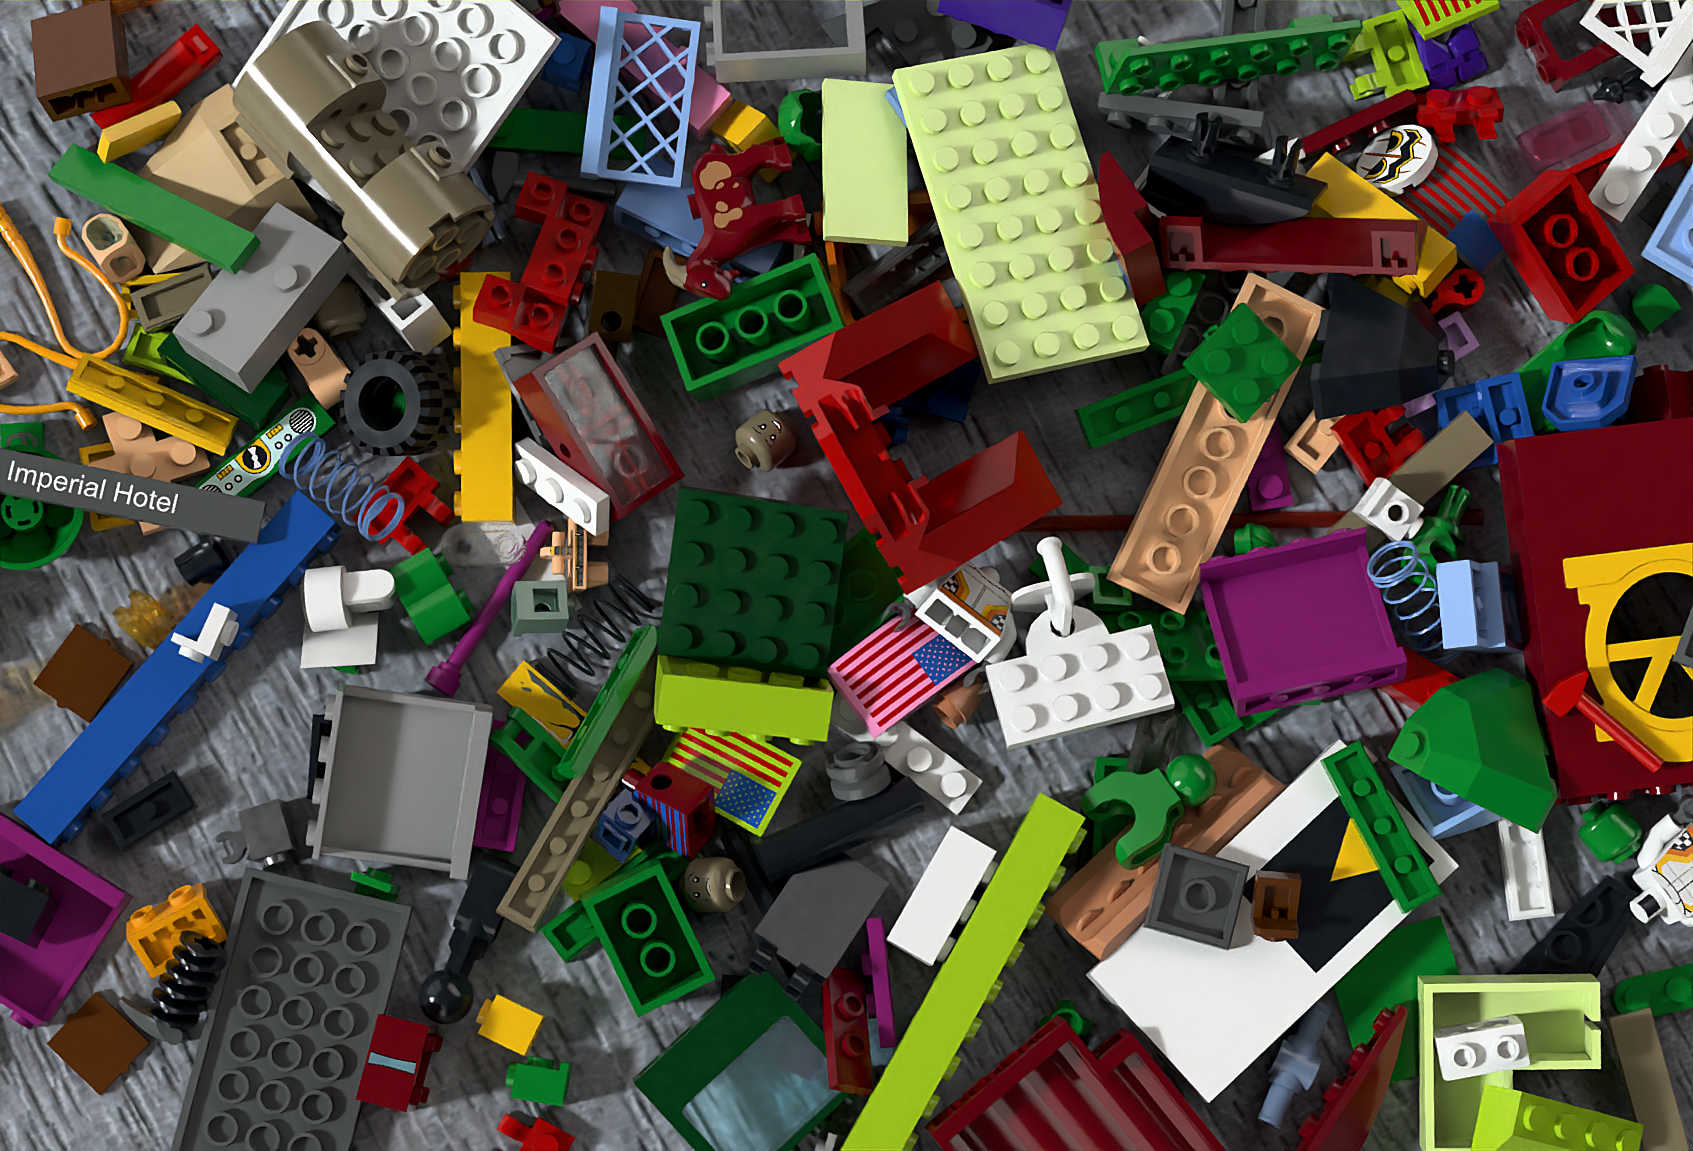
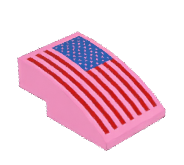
[826,607,983,739]

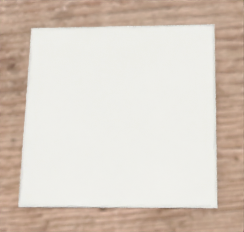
[300,612,379,668]

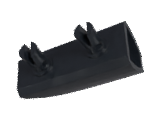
[1146,112,1328,224]

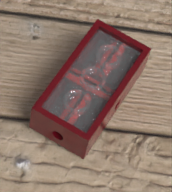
[512,331,685,524]

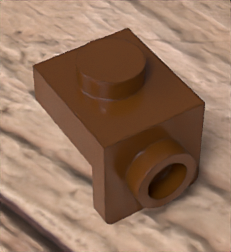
[1250,870,1301,942]

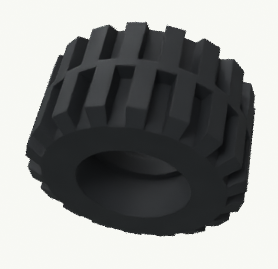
[339,350,456,456]

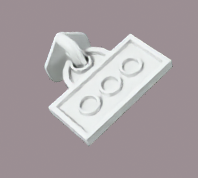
[986,537,1175,750]

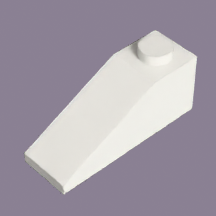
[347,251,453,355]

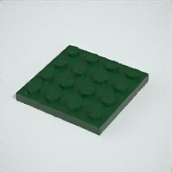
[657,485,850,679]

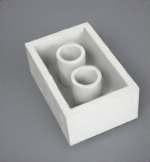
[886,825,999,967]

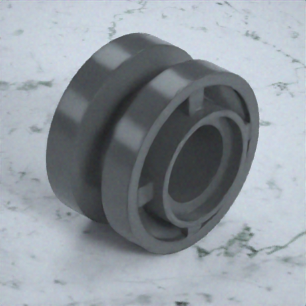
[824,741,891,801]

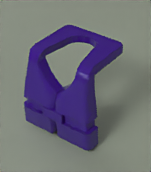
[1405,16,1489,92]

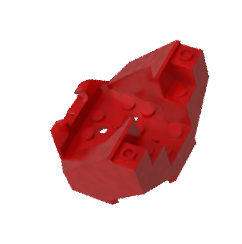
[778,280,1063,595]

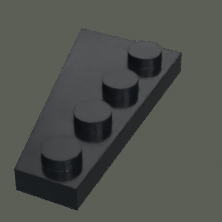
[1504,875,1640,978]

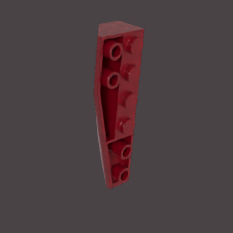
[1284,1004,1408,1151]

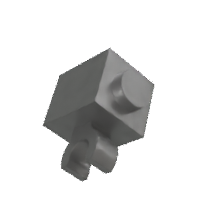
[215,799,299,868]

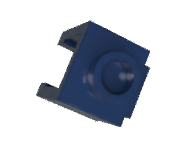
[590,788,658,864]

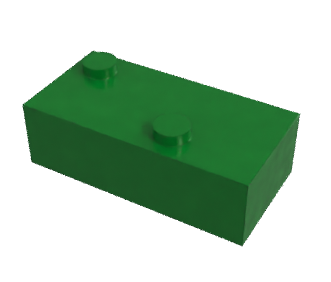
[660,252,847,404]

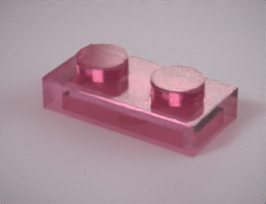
[1515,100,1611,175]

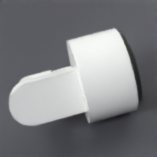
[301,565,396,632]

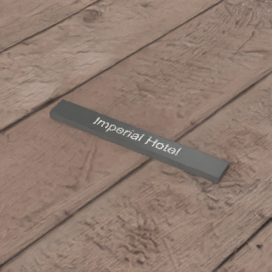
[0,448,267,545]

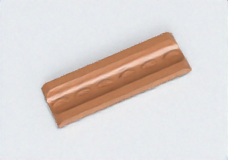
[1044,741,1286,962]

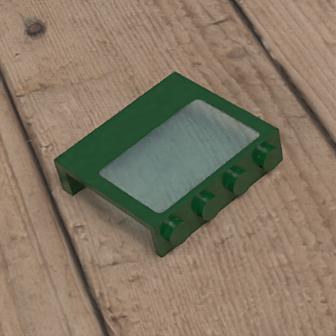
[632,969,860,1151]

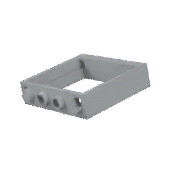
[704,0,866,83]

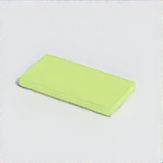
[822,78,908,247]

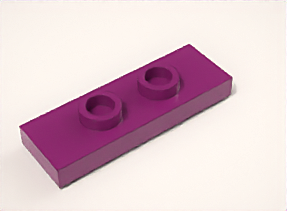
[861,917,897,1048]

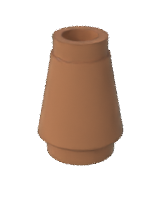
[932,667,988,729]

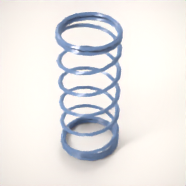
[278,431,405,541]
[1367,541,1463,665]

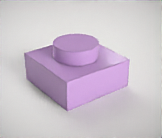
[1438,311,1480,362]

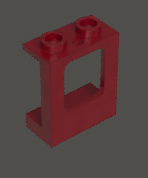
[1515,0,1649,93]

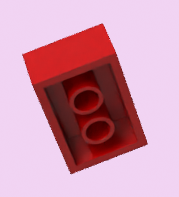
[1486,170,1636,324]

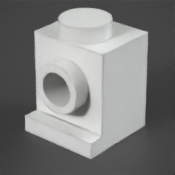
[1352,477,1424,541]

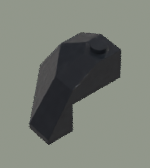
[1310,273,1455,419]

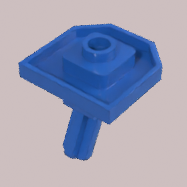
[1541,355,1638,432]

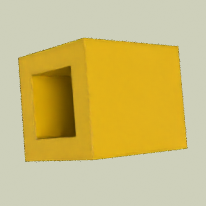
[476,994,546,1056]

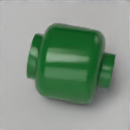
[1578,800,1643,865]

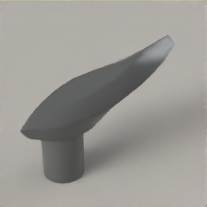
[119,996,192,1045]

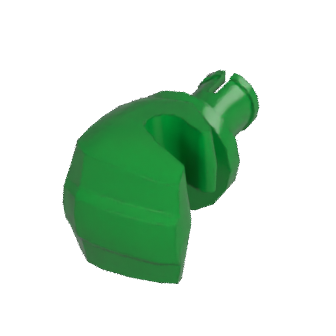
[1400,485,1473,593]

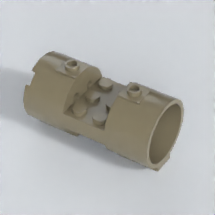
[232,20,496,302]

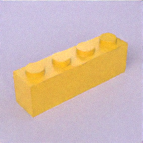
[1304,152,1458,299]

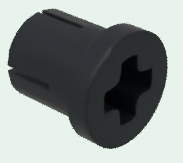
[174,535,231,587]

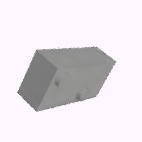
[172,202,353,394]

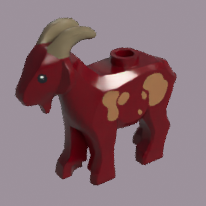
[663,136,812,301]

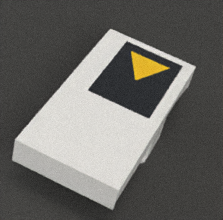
[1086,739,1459,1103]

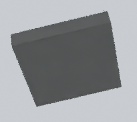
[1143,843,1250,950]

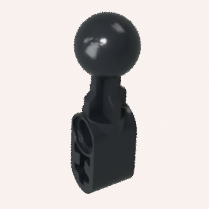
[418,852,521,1024]

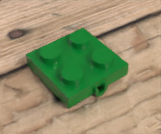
[1182,302,1302,424]

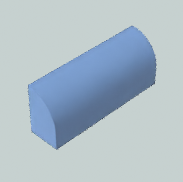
[613,152,788,283]

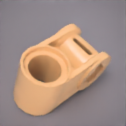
[287,328,351,410]

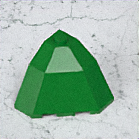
[1387,667,1558,834]

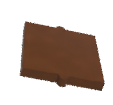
[33,624,134,724]
[47,992,151,1095]

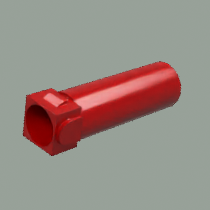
[89,23,223,130]

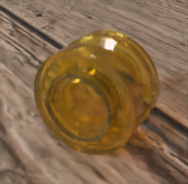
[112,588,177,651]

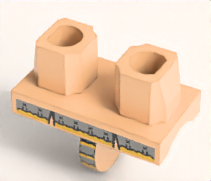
[540,518,609,594]

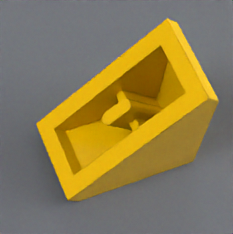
[709,99,797,185]

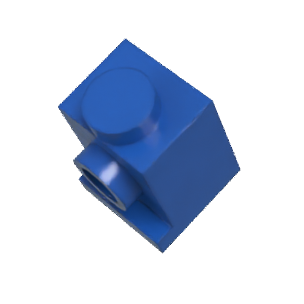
[541,31,595,94]

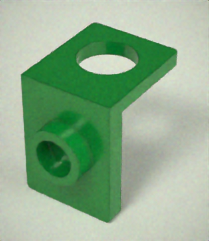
[350,866,401,903]

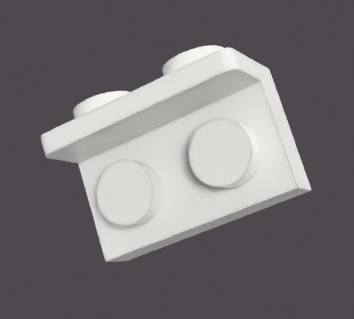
[1433,1014,1530,1081]

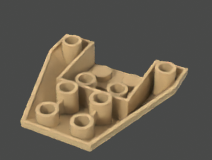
[116,84,319,275]

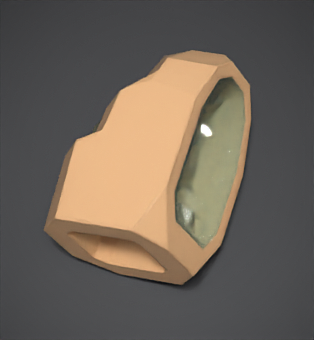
[82,214,146,283]

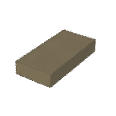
[130,263,215,335]

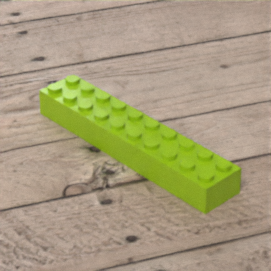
[839,792,1087,1151]

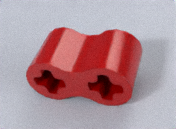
[1413,268,1485,316]

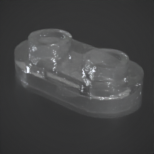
[440,522,527,569]

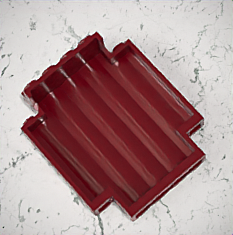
[924,1015,1226,1151]

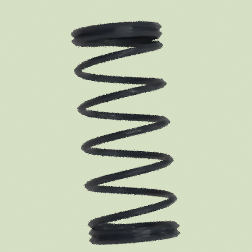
[532,573,656,701]

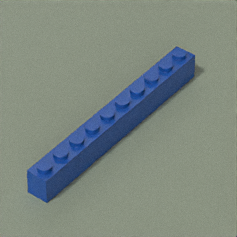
[13,490,342,847]

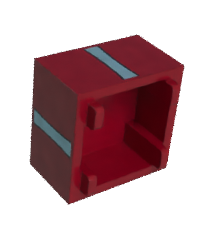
[355,1014,443,1112]

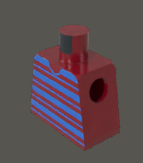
[620,762,717,862]

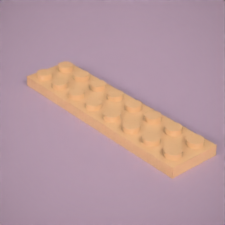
[1106,273,1327,615]

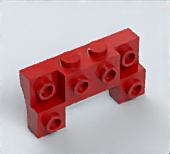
[473,171,608,354]

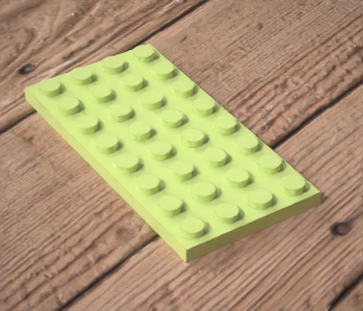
[892,44,1150,384]

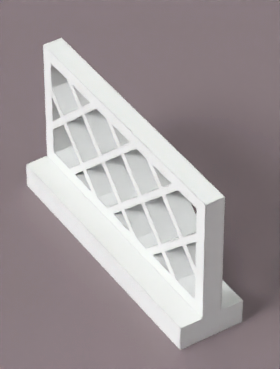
[1579,0,1693,87]

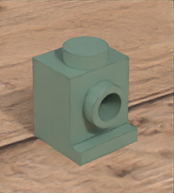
[510,581,575,637]

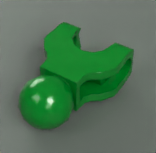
[1080,753,1217,870]

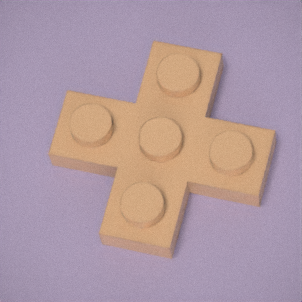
[85,412,211,536]

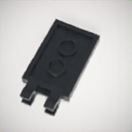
[746,852,890,1002]

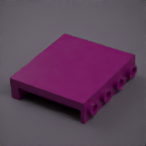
[1199,527,1407,718]
[0,811,134,1030]

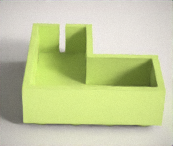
[1418,974,1601,1151]

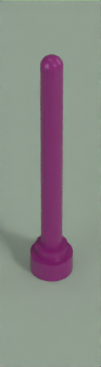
[424,520,554,698]

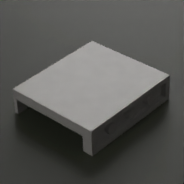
[305,683,493,880]

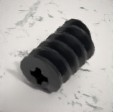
[146,930,228,1030]

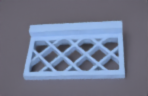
[580,6,701,189]

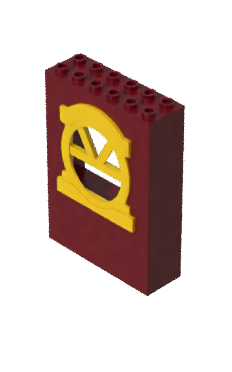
[1496,416,1693,806]

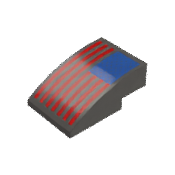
[1390,133,1514,280]

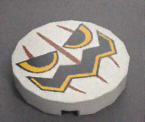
[1356,124,1438,197]

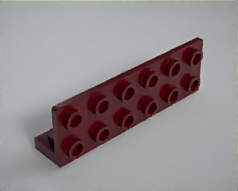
[1158,216,1428,277]

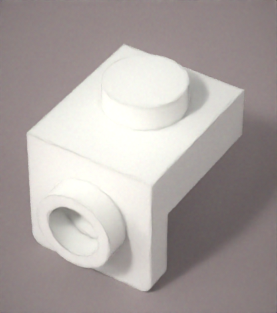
[171,603,239,663]

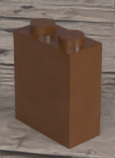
[30,0,132,122]

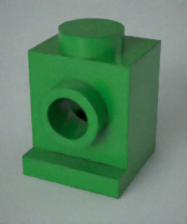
[505,1056,573,1106]

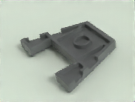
[821,0,993,67]

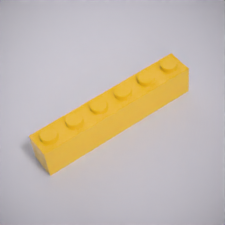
[453,271,516,527]

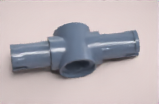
[1257,1003,1332,1129]

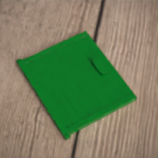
[1333,915,1460,1085]

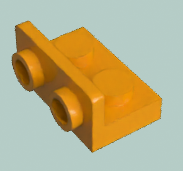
[126,882,228,979]

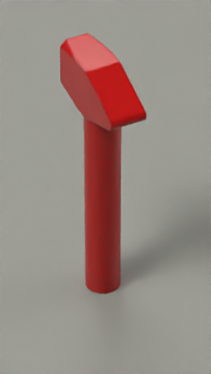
[1541,669,1664,773]

